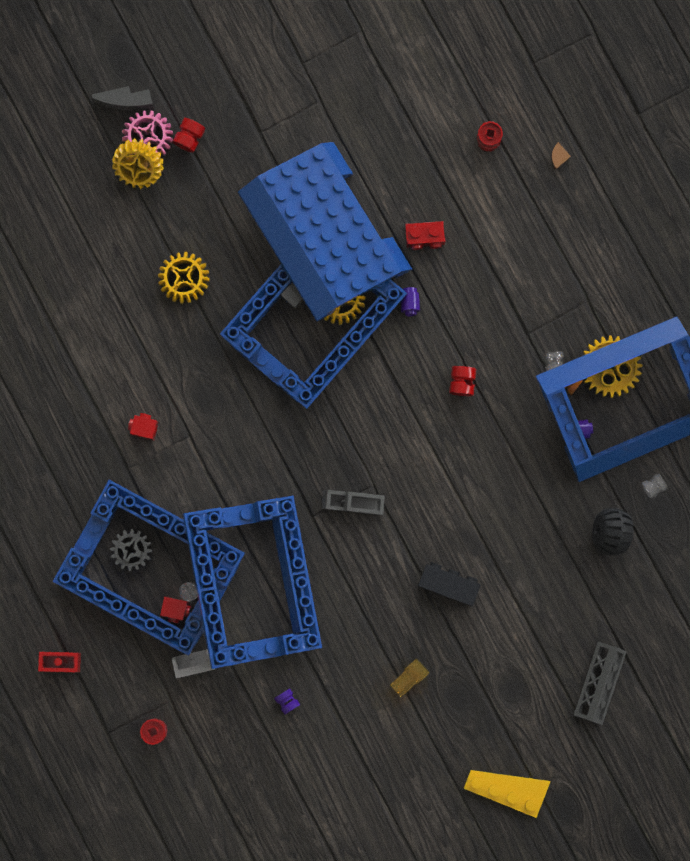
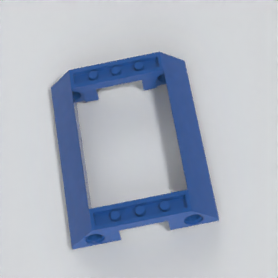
[220,264,407,409]
[535,316,690,482]
[53,480,245,656]
[183,496,322,669]

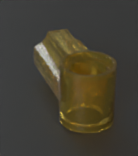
[390,658,430,697]

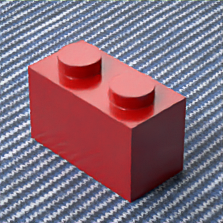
[38,652,81,672]

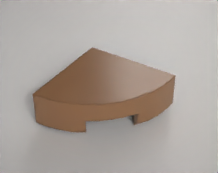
[552,142,571,169]

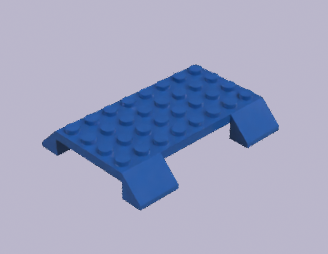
[238,142,412,321]

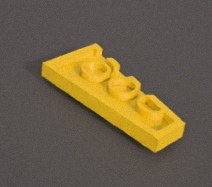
[464,770,551,818]

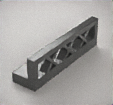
[574,642,627,725]

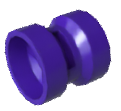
[274,688,300,715]

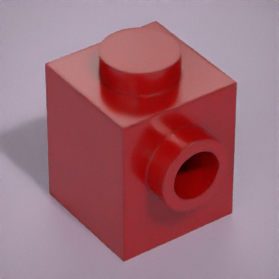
[128,413,159,441]
[160,597,191,623]

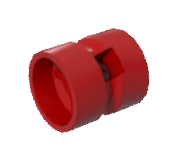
[172,118,206,153]
[477,121,503,151]
[449,366,476,396]
[140,718,168,745]

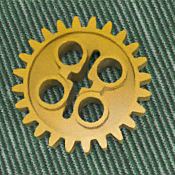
[583,335,642,398]

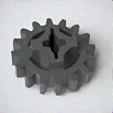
[110,529,153,571]

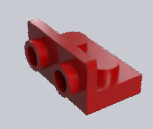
[405,221,445,250]

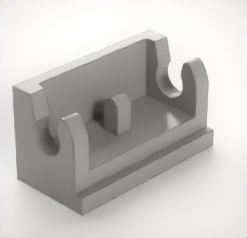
[172,649,215,678]

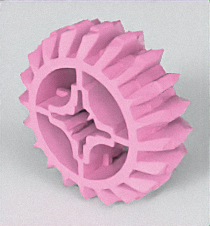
[122,111,173,155]

